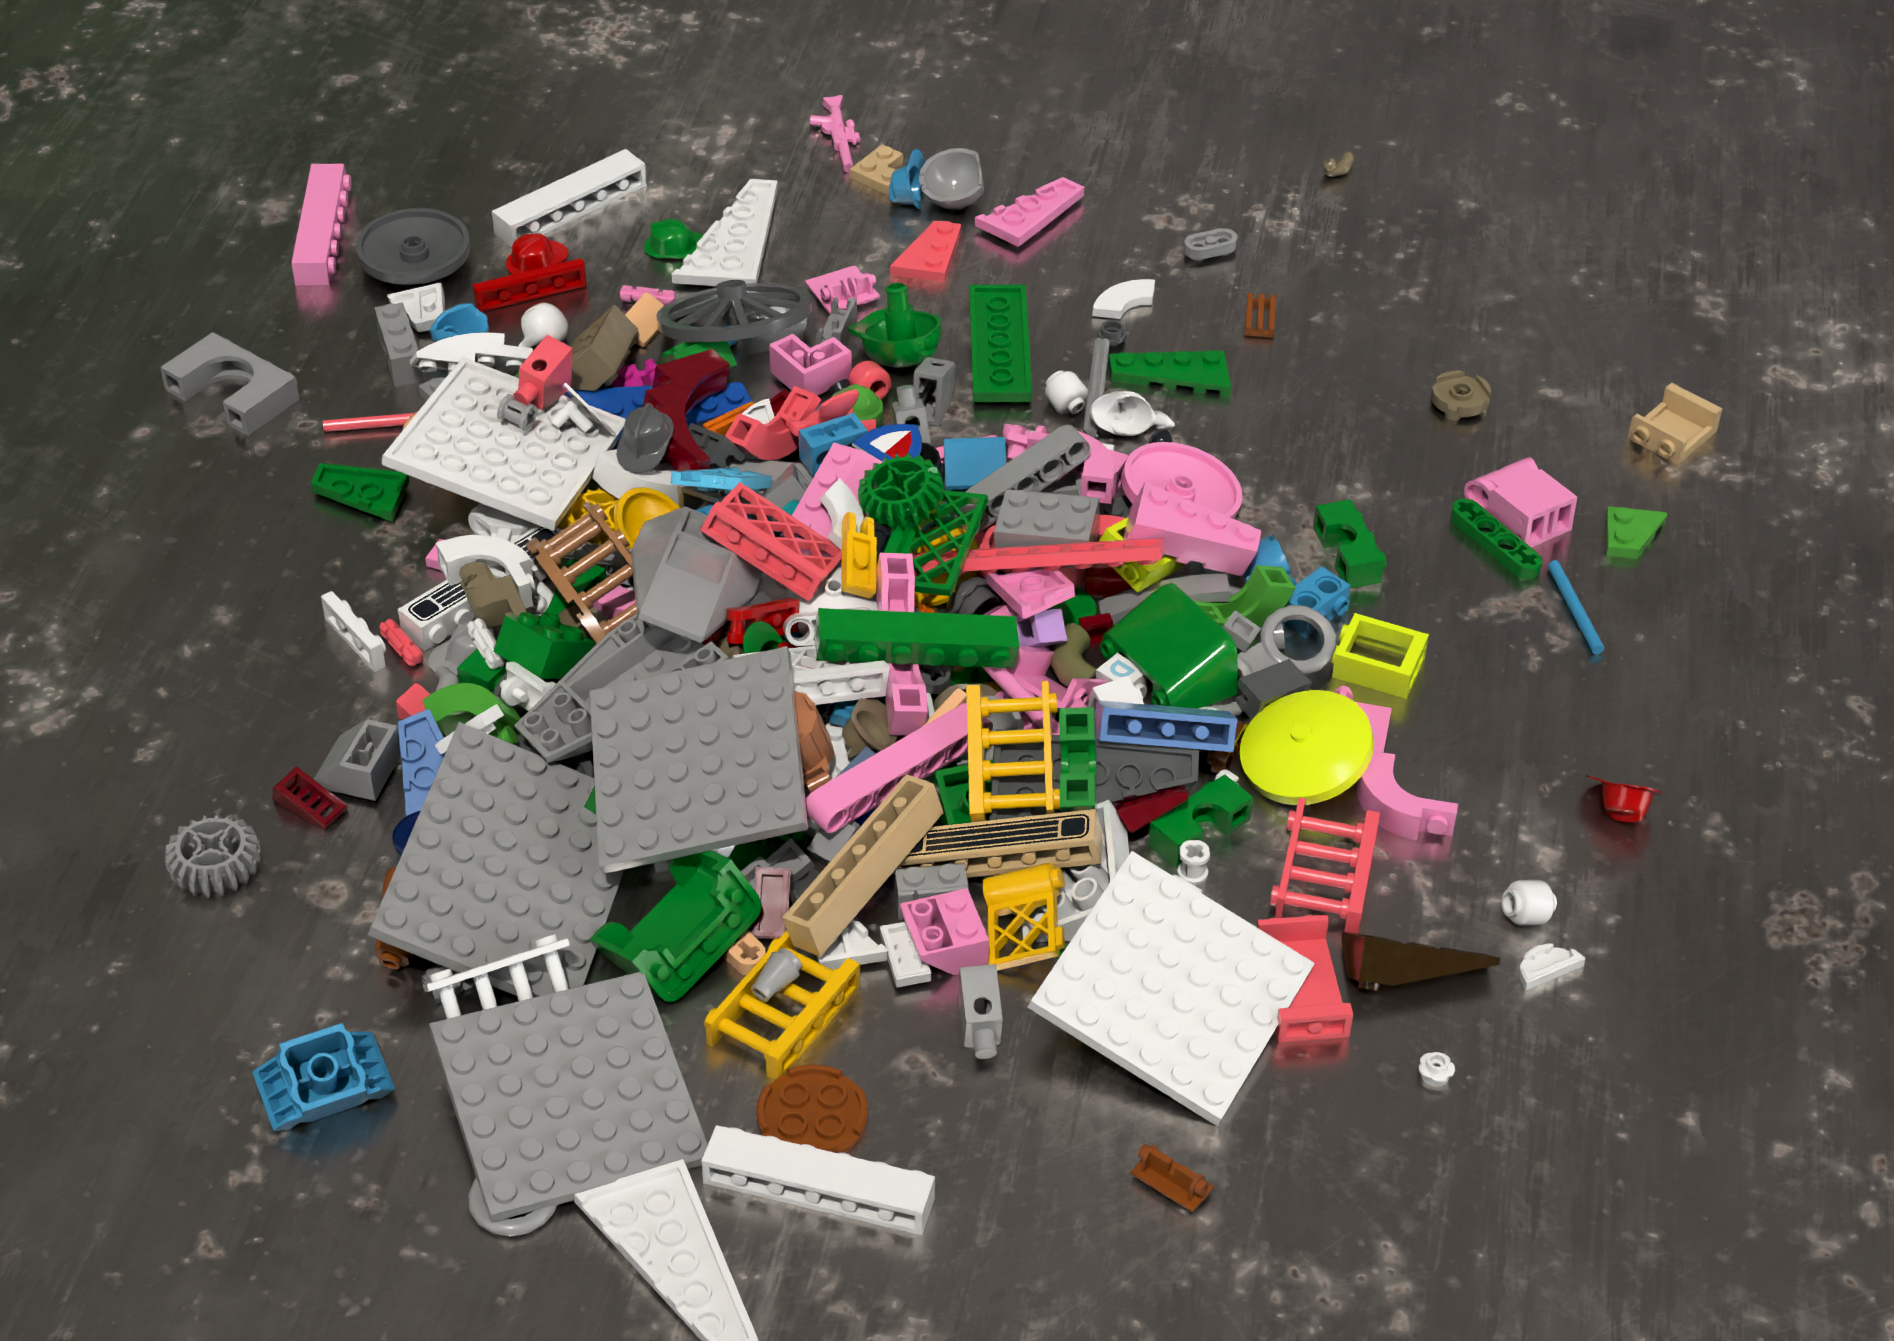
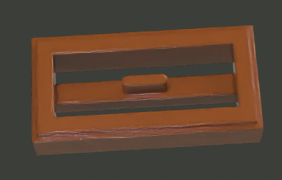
[1245,293,1276,338]

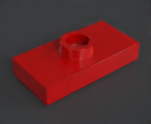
[1085,567,1132,599]

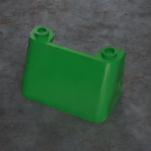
[1100,583,1238,709]
[589,850,761,1002]

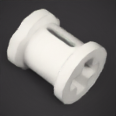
[1177,840,1210,886]

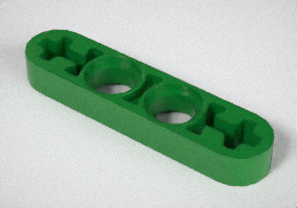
[1450,498,1542,580]

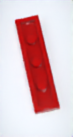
[473,258,587,312]

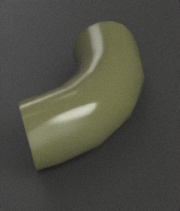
[1050,623,1097,688]

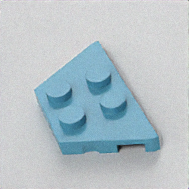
[671,467,772,496]

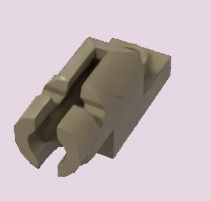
[459,561,527,627]

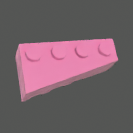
[1123,482,1261,576]

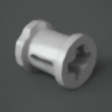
[497,394,538,431]

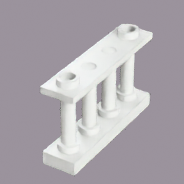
[422,934,570,1019]

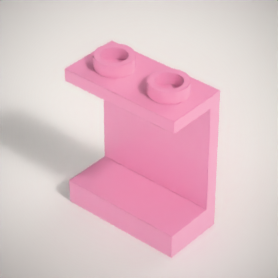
[1006,646,1107,708]

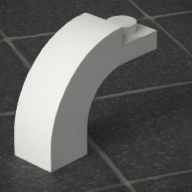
[592,449,695,505]
[436,535,536,609]

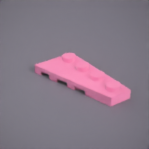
[975,177,1085,247]

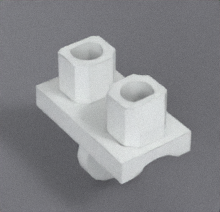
[500,661,556,711]

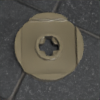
[1431,370,1491,420]

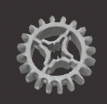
[165,813,261,898]

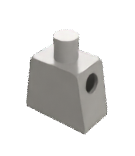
[911,357,955,427]
[892,385,931,445]
[957,964,1003,1059]

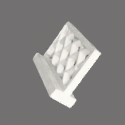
[733,646,890,705]

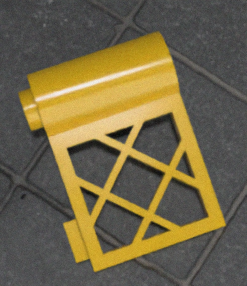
[983,862,1065,971]

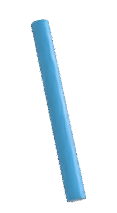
[1547,560,1605,655]

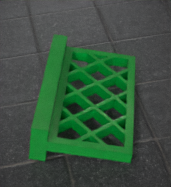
[883,490,989,596]

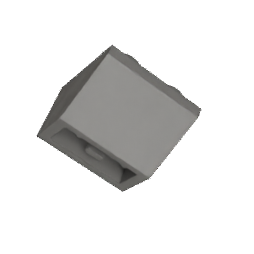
[314,719,401,801]

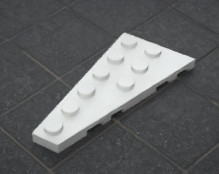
[574,1159,759,1341]

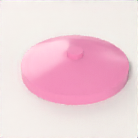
[1121,442,1242,519]

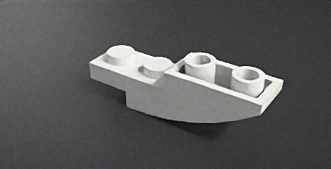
[410,333,533,373]

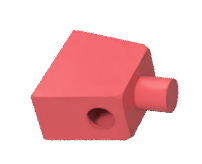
[513,335,573,409]

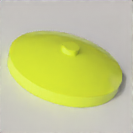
[1240,690,1374,805]

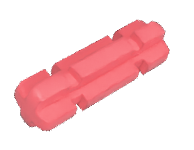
[379,619,424,667]

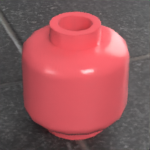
[849,361,892,401]

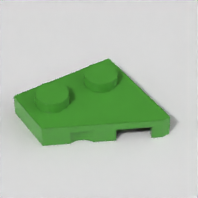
[1605,506,1667,559]

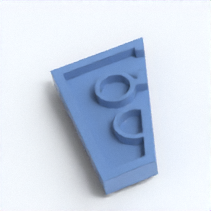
[398,709,446,822]

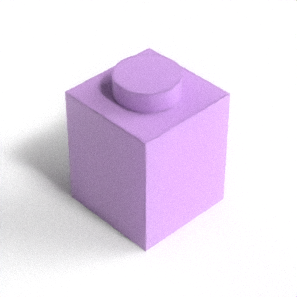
[1016,609,1067,647]

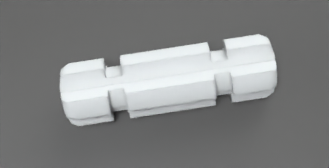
[467,618,505,670]

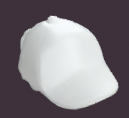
[1090,391,1175,436]

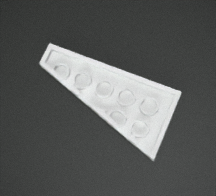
[672,179,778,287]

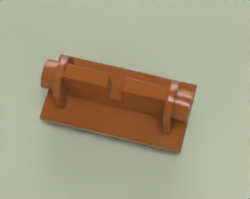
[1130,1144,1214,1213]

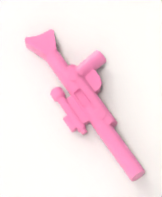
[810,95,861,173]

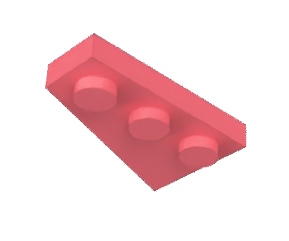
[890,221,961,282]

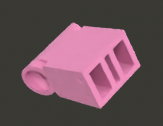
[1464,457,1577,548]

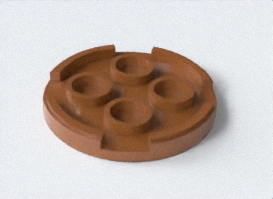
[756,1064,868,1153]

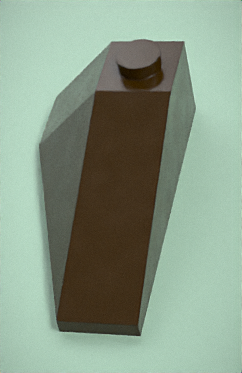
[1341,931,1500,990]

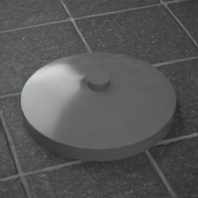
[356,208,470,285]

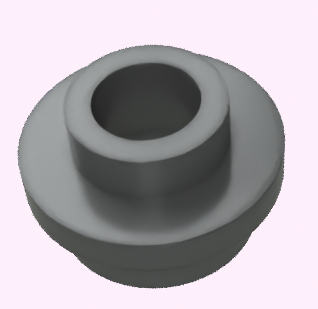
[1098,320,1126,346]

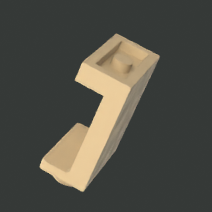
[1627,383,1722,465]

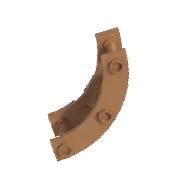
[525,502,637,644]

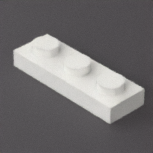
[321,591,386,672]

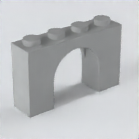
[160,332,300,436]

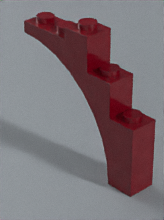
[642,349,730,471]

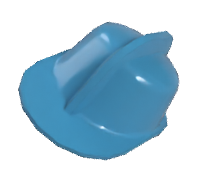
[889,149,925,209]

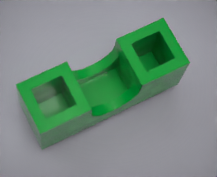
[1313,499,1387,588]
[1059,707,1097,813]
[1148,774,1253,869]

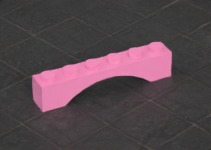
[876,553,928,735]

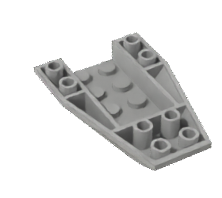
[631,506,763,643]
[514,613,729,763]

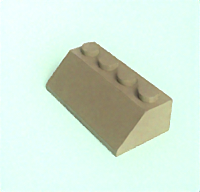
[570,304,638,391]

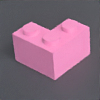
[769,334,852,396]

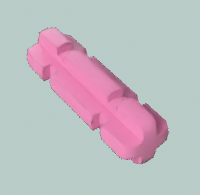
[620,285,676,305]

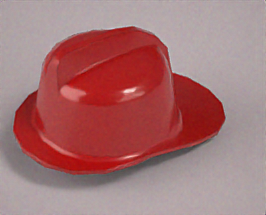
[506,233,568,274]
[1585,775,1661,823]

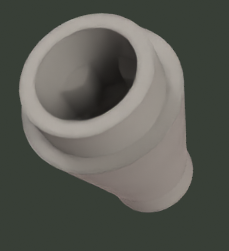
[751,948,802,1002]

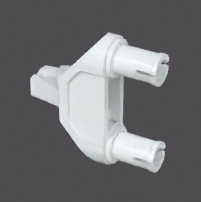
[468,502,538,542]

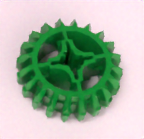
[858,453,944,531]

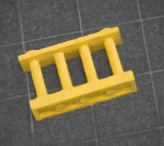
[966,681,1060,822]
[704,930,860,1080]

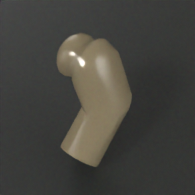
[1322,152,1355,177]

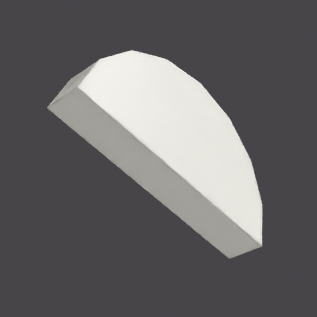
[1519,943,1586,991]

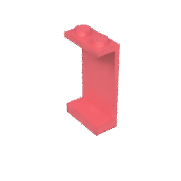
[1257,915,1353,1043]

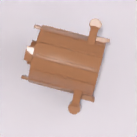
[794,691,835,793]

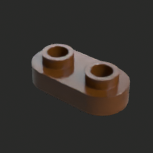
[1207,720,1247,774]

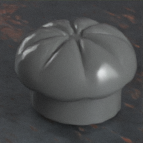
[945,577,1001,615]

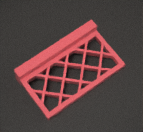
[700,482,842,602]

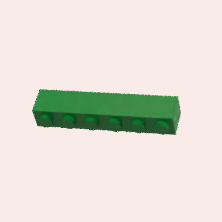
[814,608,1019,668]

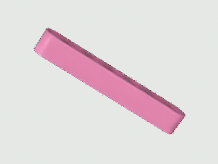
[805,702,993,833]

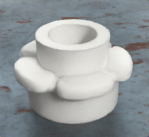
[1418,1052,1455,1086]

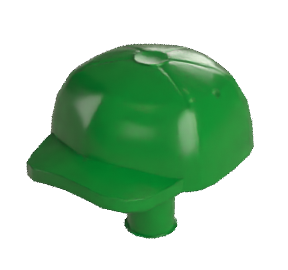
[847,283,941,368]

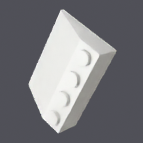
[1022,800,1129,942]

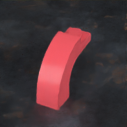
[725,386,821,460]

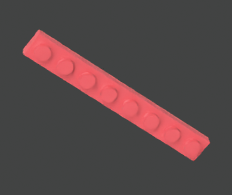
[912,538,1165,576]

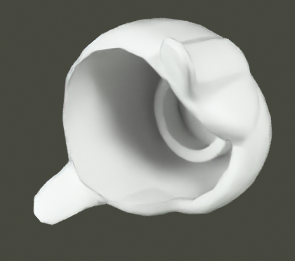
[518,303,569,348]

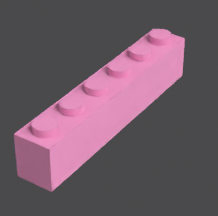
[291,164,351,286]

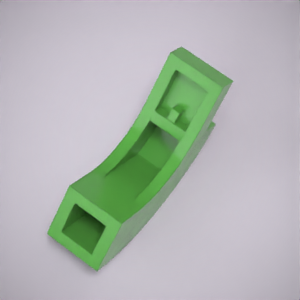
[1194,565,1296,628]
[423,683,520,746]

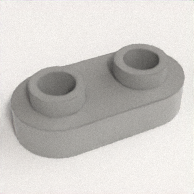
[1184,228,1238,261]

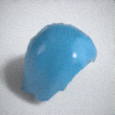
[429,303,489,342]

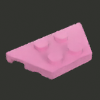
[983,567,1075,619]

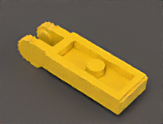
[841,512,877,598]

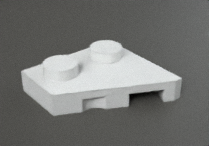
[388,282,445,332]
[816,919,887,970]

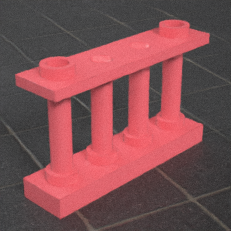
[1270,798,1380,934]

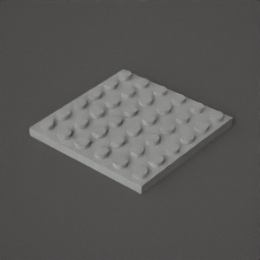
[590,646,808,874]
[429,972,708,1222]

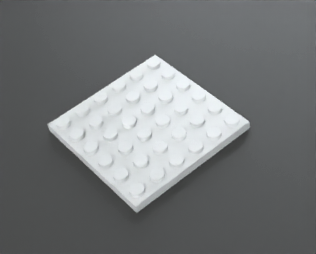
[382,357,625,531]
[1027,851,1315,1126]

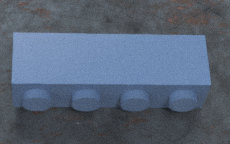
[1095,700,1237,752]

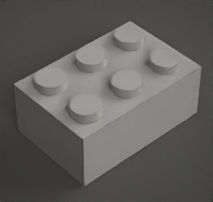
[994,490,1100,568]

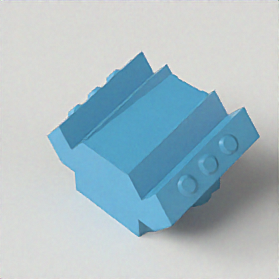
[252,1023,395,1131]

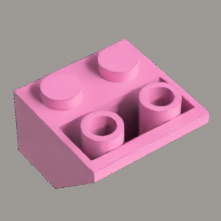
[900,888,989,976]

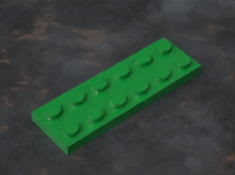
[969,285,1032,403]

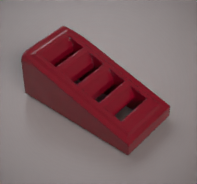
[272,766,348,831]
[1116,786,1189,833]

